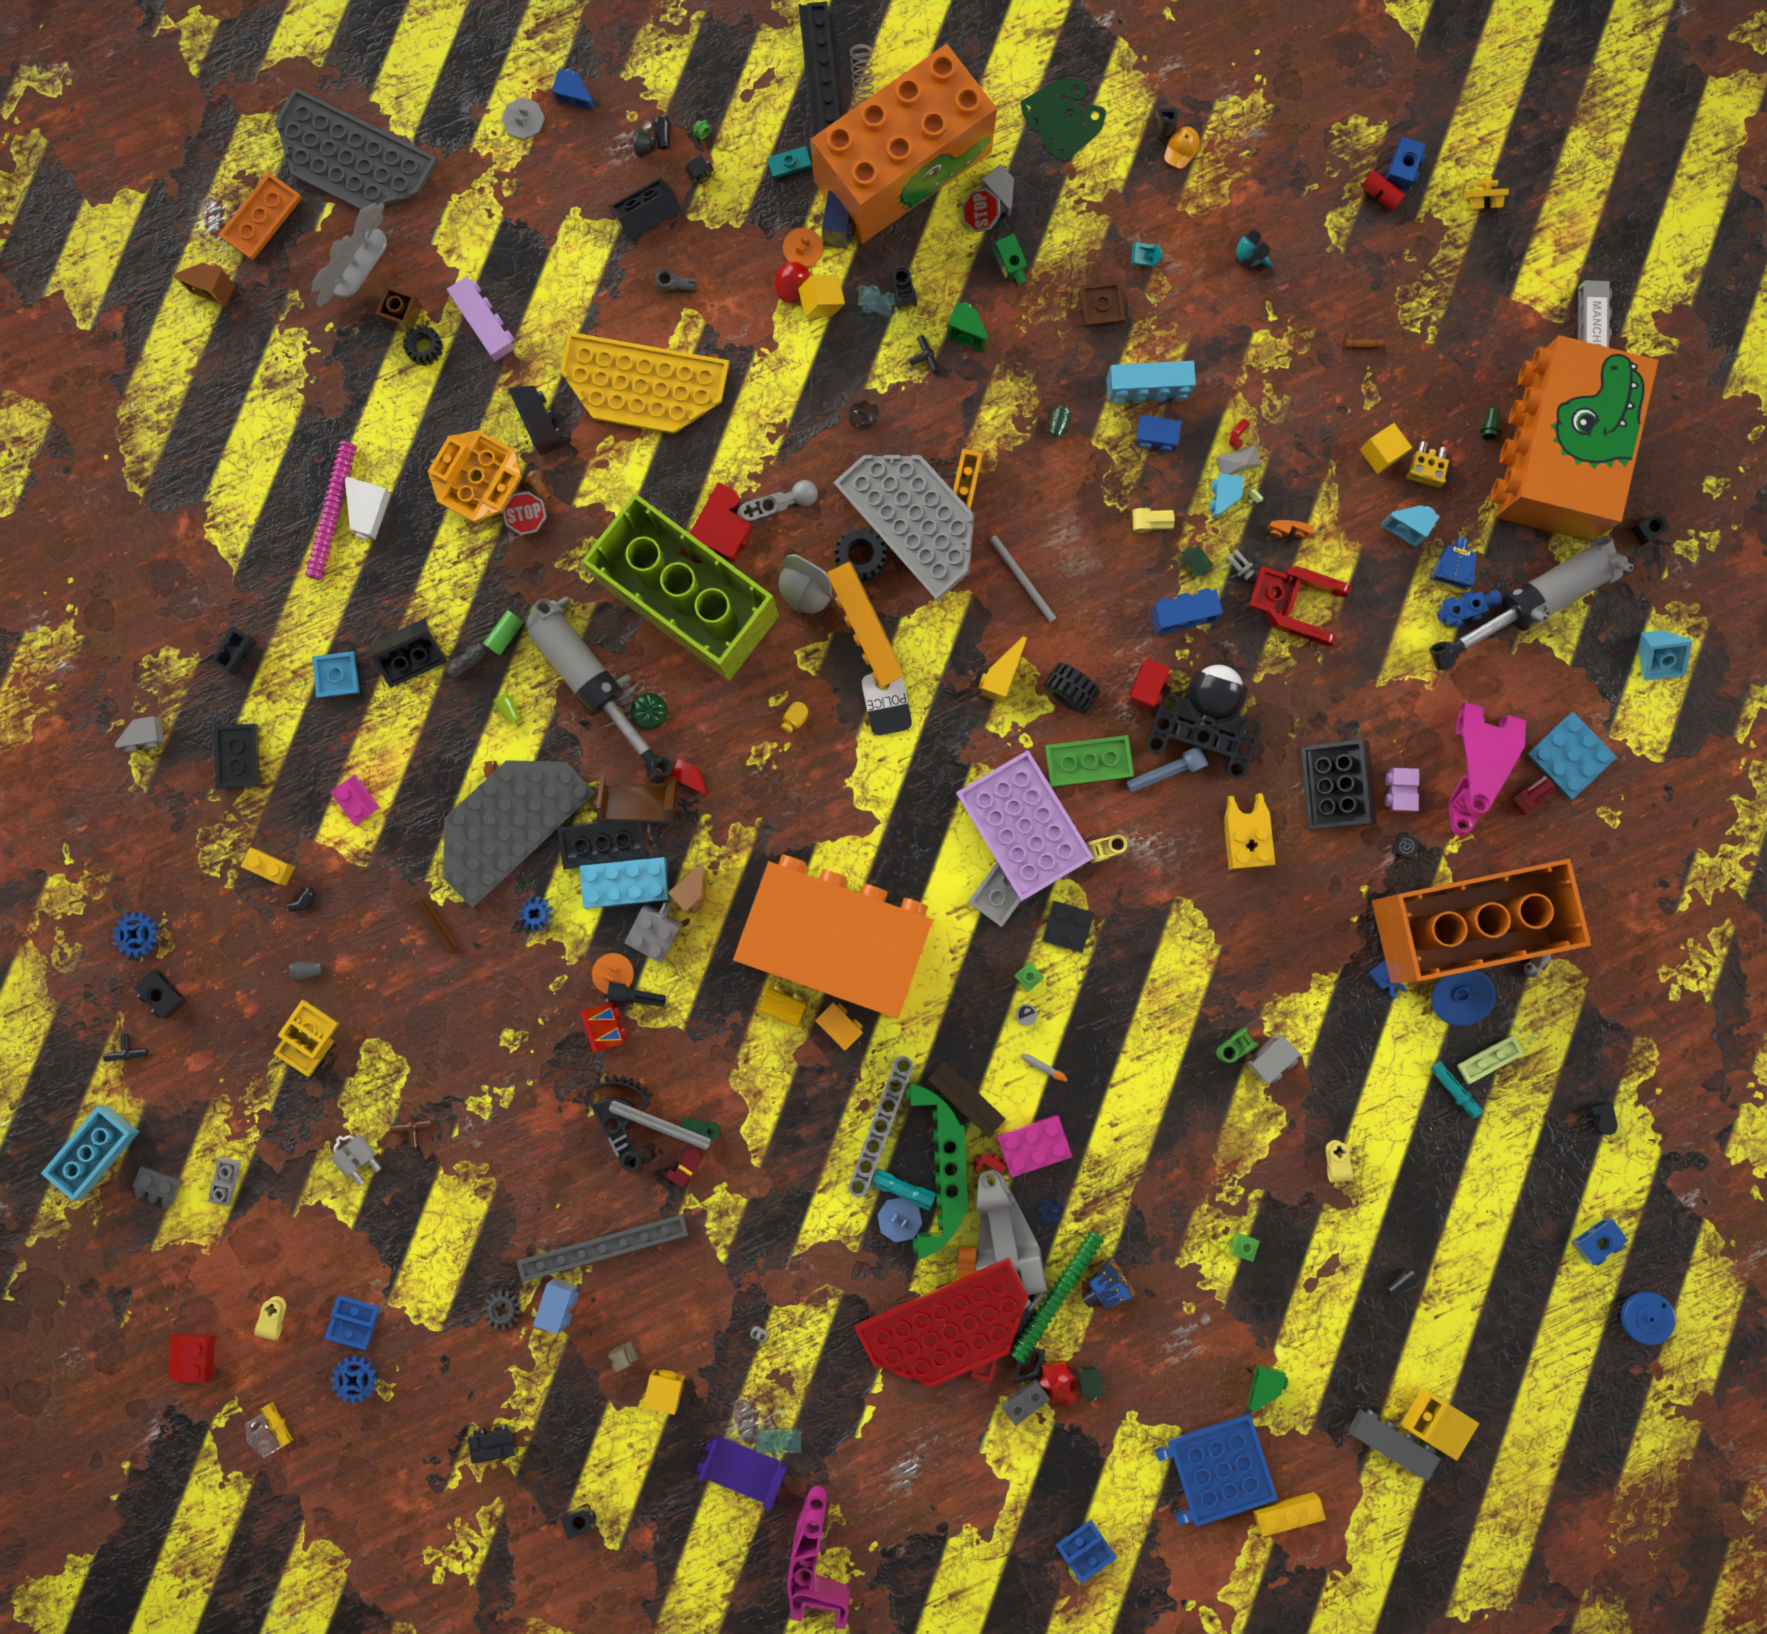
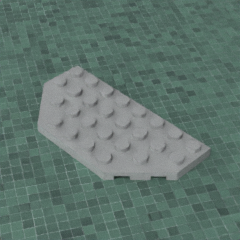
[833,455,975,601]

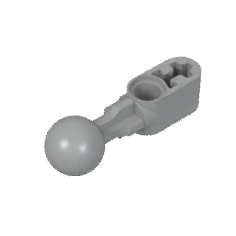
[736,480,818,521]

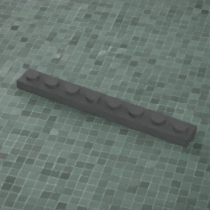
[517,1214,689,1282]

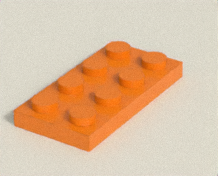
[218,172,302,261]

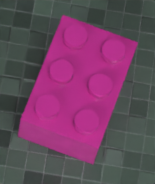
[996,1115,1072,1178]

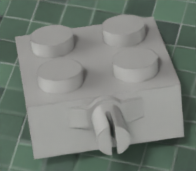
[624,902,683,963]

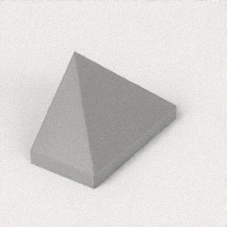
[1216,445,1262,475]

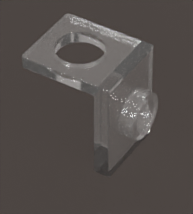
[245,1414,282,1458]

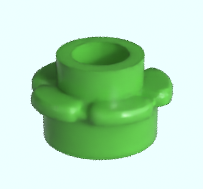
[693,120,711,140]

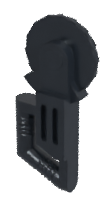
[1013,1308,1046,1383]

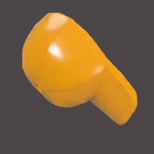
[1164,126,1200,169]

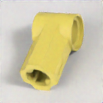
[1133,508,1175,533]

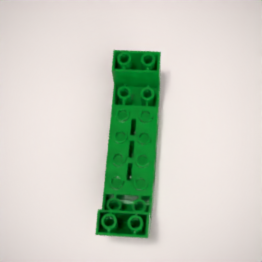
[906,1083,968,1260]

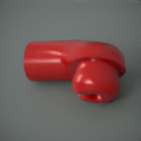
[1229,419,1250,450]

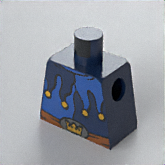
[1082,1258,1137,1309]

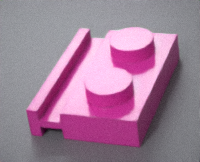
[330,774,381,826]

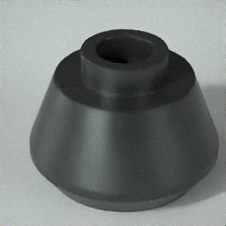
[633,129,656,158]

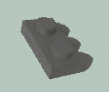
[446,643,488,678]
[132,1166,183,1210]

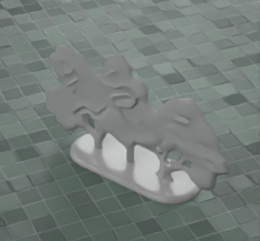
[311,202,387,308]

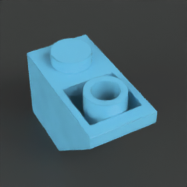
[1209,473,1244,519]

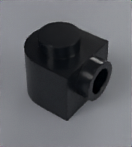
[1154,108,1179,136]
[685,155,714,184]

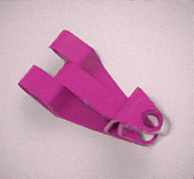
[1448,702,1526,837]
[787,1486,850,1629]

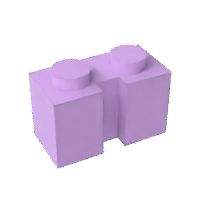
[1385,768,1419,813]

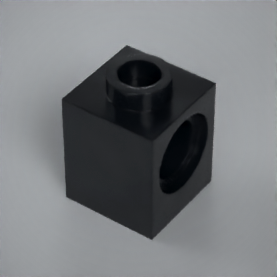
[1630,511,1670,546]
[561,1504,597,1540]

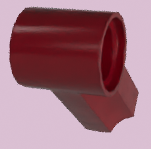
[1510,776,1556,815]

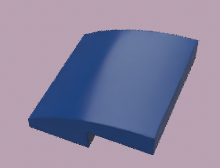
[324,1295,380,1351]
[1056,1520,1117,1584]

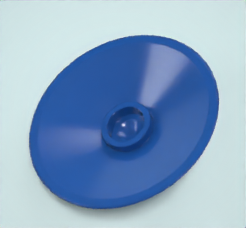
[1431,970,1496,1026]

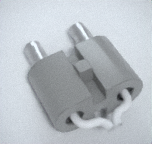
[330,1134,382,1186]

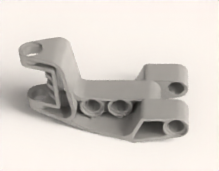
[976,1170,1047,1295]

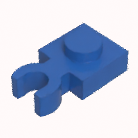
[1368,960,1406,999]

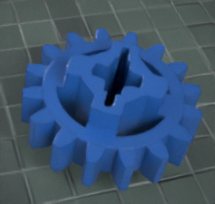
[111,912,161,958]
[330,1354,380,1404]

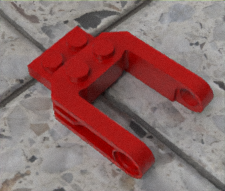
[1248,566,1352,646]

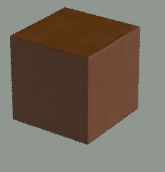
[376,286,422,333]

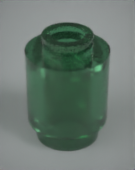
[1048,405,1073,438]

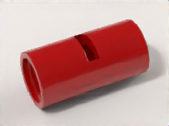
[1361,170,1406,212]

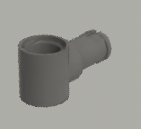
[654,268,695,293]

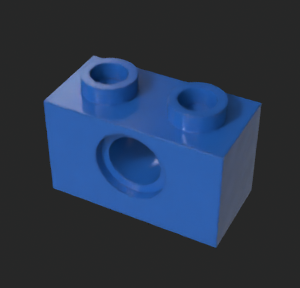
[1386,137,1426,190]
[1571,1217,1628,1266]

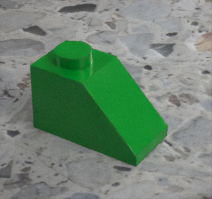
[1247,1363,1288,1411]

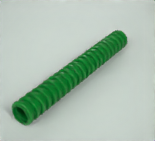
[1009,1231,1104,1363]

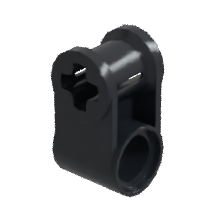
[892,267,918,310]

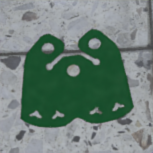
[1021,78,1106,161]

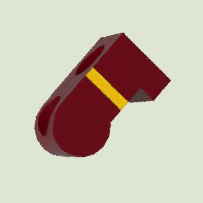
[665,1147,703,1188]

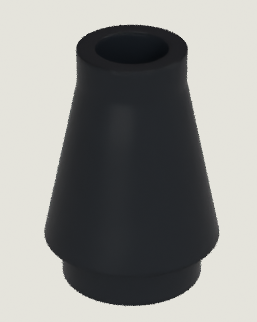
[651,116,672,149]
[1388,1267,1422,1297]

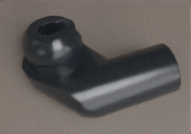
[287,887,316,912]

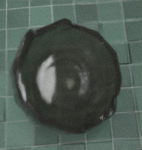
[846,400,879,431]

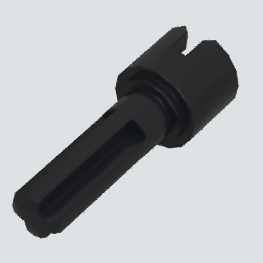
[605,981,666,1007]

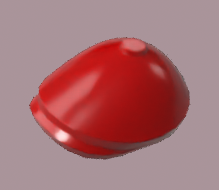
[775,261,811,303]

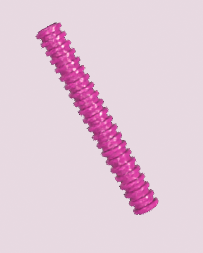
[305,441,358,580]

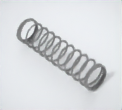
[850,44,874,108]

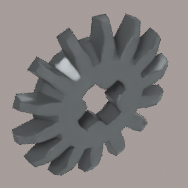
[482,1290,521,1330]

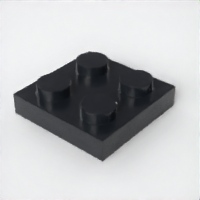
[1042,901,1094,953]

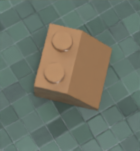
[668,865,707,914]

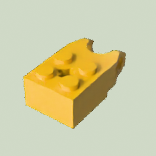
[1224,793,1275,870]

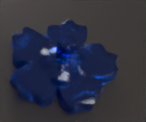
[1037,1197,1063,1223]

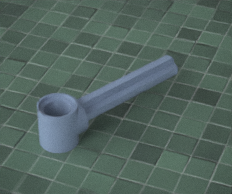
[1127,746,1208,792]

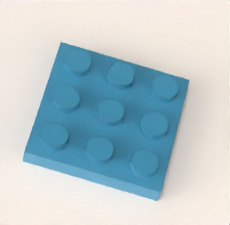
[1526,712,1617,800]

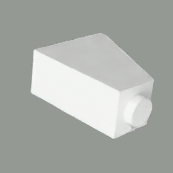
[345,477,391,541]

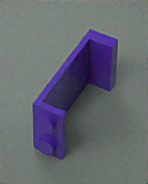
[696,1434,788,1510]

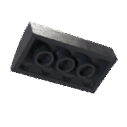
[557,821,647,870]

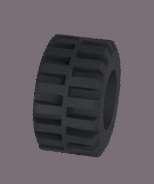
[835,527,886,583]
[1043,663,1101,714]

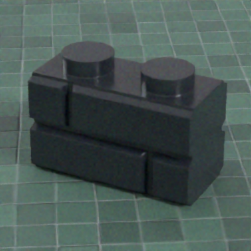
[468,1424,518,1464]

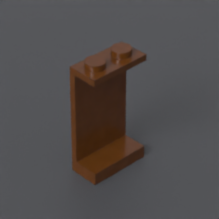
[593,775,678,823]

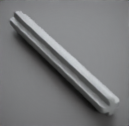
[609,1101,711,1149]

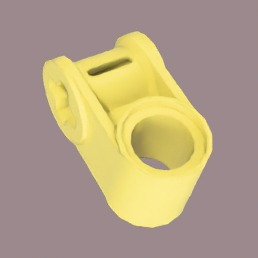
[1085,835,1127,864]
[1326,1140,1353,1183]
[254,1296,286,1341]

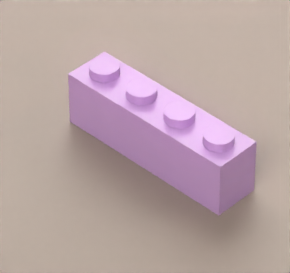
[447,276,515,362]

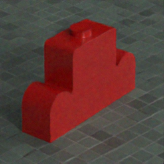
[678,482,753,563]

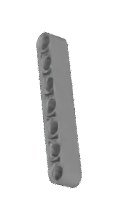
[849,1056,913,1197]

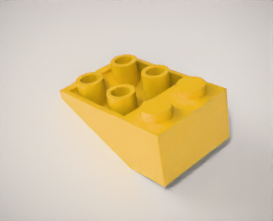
[1401,1387,1479,1461]

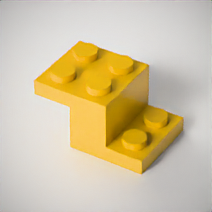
[273,1000,340,1077]

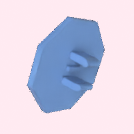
[877,1197,922,1242]

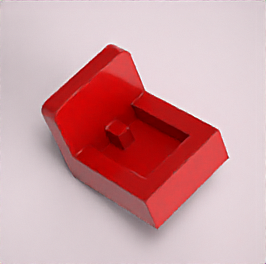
[971,1152,1006,1173]

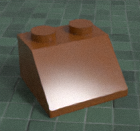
[174,262,235,307]

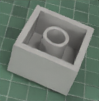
[1244,1035,1301,1084]

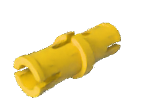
[260,1402,294,1447]

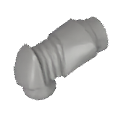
[1524,954,1551,978]

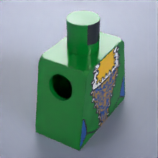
[991,234,1027,287]

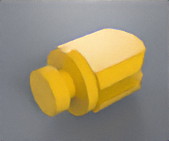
[781,702,808,734]

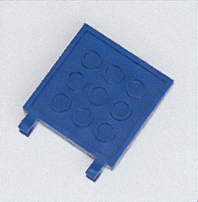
[1155,1413,1278,1527]

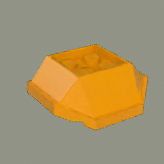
[428,430,522,523]

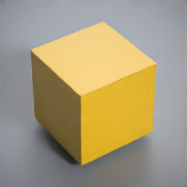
[798,275,845,318]
[1360,423,1412,474]
[643,1369,685,1415]

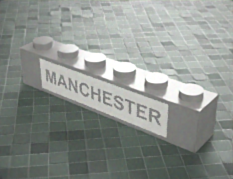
[1578,280,1612,348]

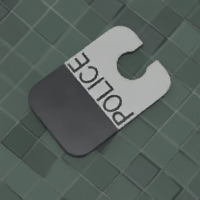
[862,674,912,736]

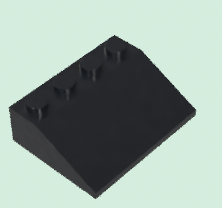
[1301,739,1377,830]

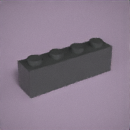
[1347,1409,1441,1481]

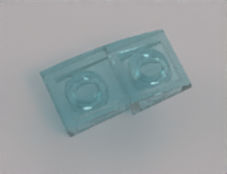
[755,1428,801,1453]

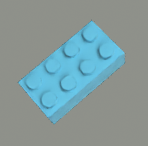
[1106,361,1196,404]
[580,857,671,909]
[41,1105,139,1201]

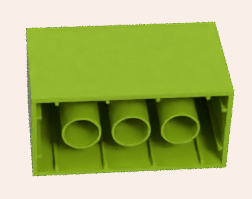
[581,493,779,681]

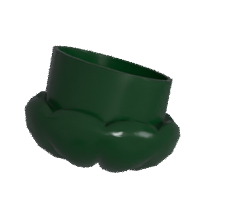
[630,693,668,730]

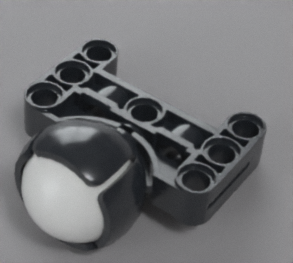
[1146,665,1260,779]

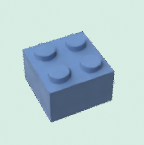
[533,1278,580,1334]

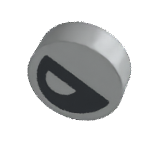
[1016,1004,1037,1025]

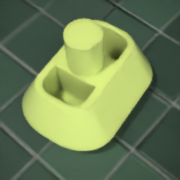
[1248,489,1263,504]

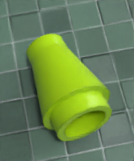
[493,692,521,724]

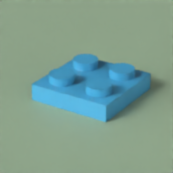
[312,651,360,699]

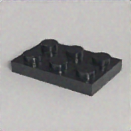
[214,723,260,789]

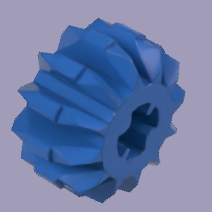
[518,896,554,932]

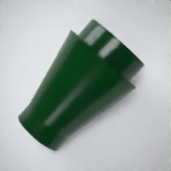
[1480,408,1501,441]

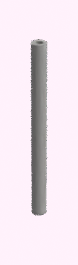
[990,535,1056,623]

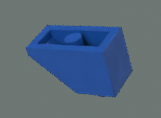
[552,69,594,111]

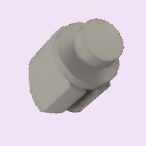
[1226,549,1256,581]

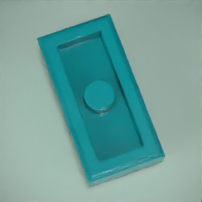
[767,146,812,179]

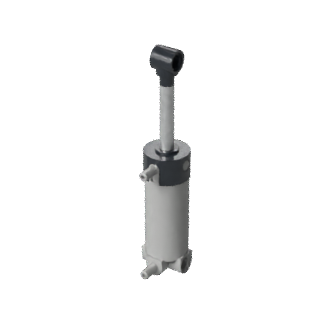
[1429,536,1634,670]
[526,597,673,784]

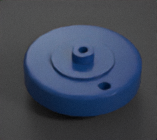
[1621,1291,1676,1345]

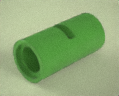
[483,610,524,656]

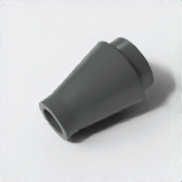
[289,961,322,982]

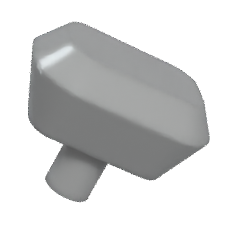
[750,1326,768,1343]

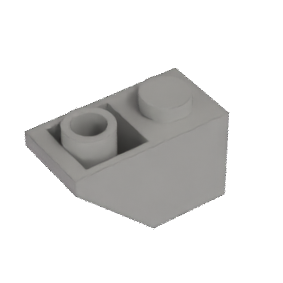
[981,164,1014,217]
[115,716,165,753]

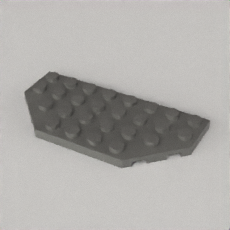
[275,87,438,210]
[443,760,595,908]

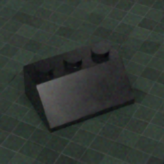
[608,177,682,240]
[508,385,563,456]
[368,618,447,688]

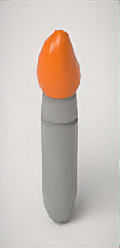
[1021,1053,1067,1082]

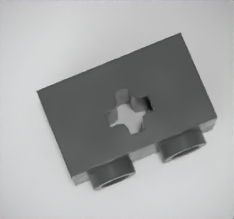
[1001,1378,1050,1426]

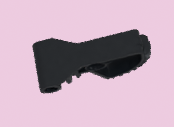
[585,1075,654,1174]

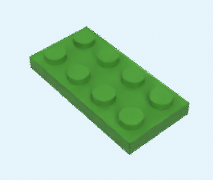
[1045,735,1134,787]

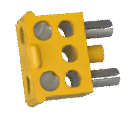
[1406,441,1449,488]

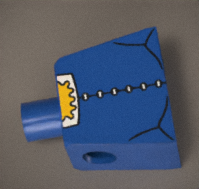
[1429,537,1476,590]

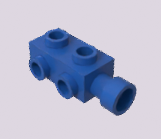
[1437,590,1502,628]

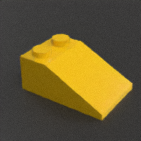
[978,637,1027,703]

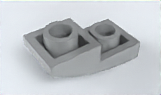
[208,1156,241,1206]

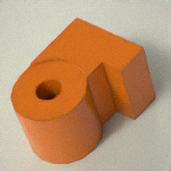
[955,1245,976,1278]

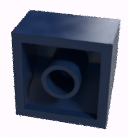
[822,190,853,249]

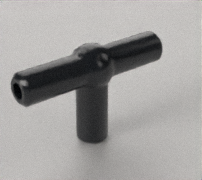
[908,335,940,374]
[103,1034,149,1062]

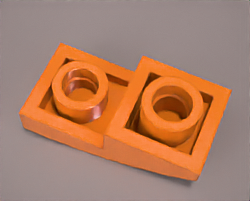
[1266,520,1315,539]

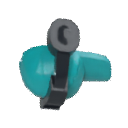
[1235,229,1274,270]

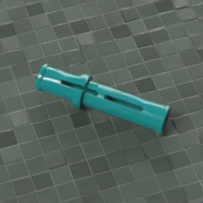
[1430,1061,1483,1119]

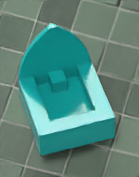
[1131,242,1163,268]

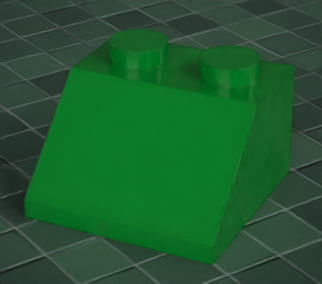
[946,302,988,353]

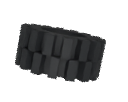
[403,325,443,366]

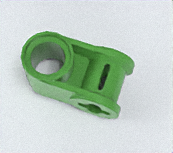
[1216,1027,1259,1063]

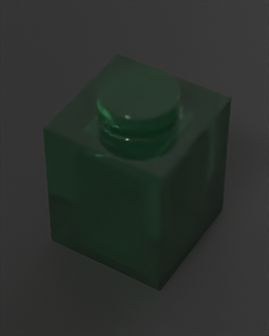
[1179,545,1213,581]
[1077,1365,1104,1401]

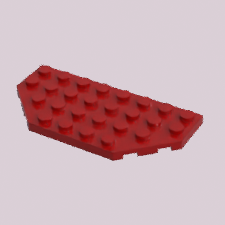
[854,1257,1029,1387]

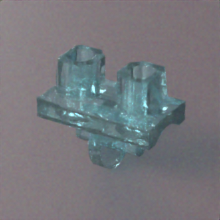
[858,284,895,317]

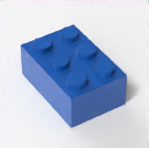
[1150,588,1223,636]

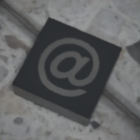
[1391,832,1420,861]

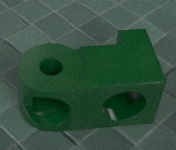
[681,1117,720,1141]

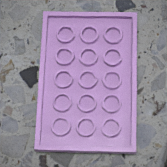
[956,750,1094,901]

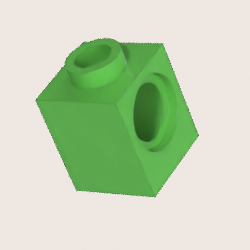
[1013,962,1044,992]
[1228,1232,1260,1262]

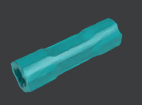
[870,1168,936,1211]

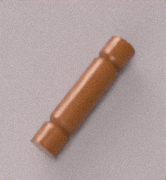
[1345,339,1384,348]

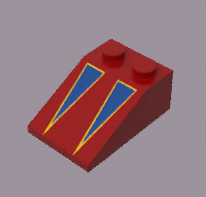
[580,1003,628,1053]

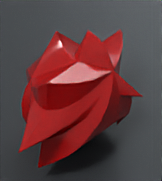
[1038,1360,1081,1410]

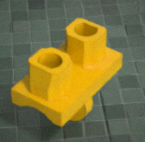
[1466,174,1509,209]

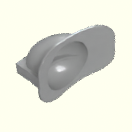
[778,554,835,614]

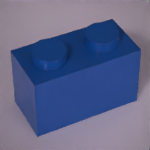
[1134,415,1182,452]

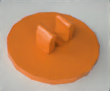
[783,228,823,267]
[592,953,634,994]

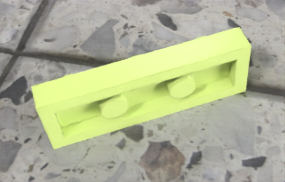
[1457,1035,1525,1084]

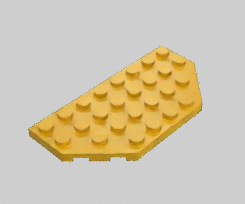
[560,332,729,434]

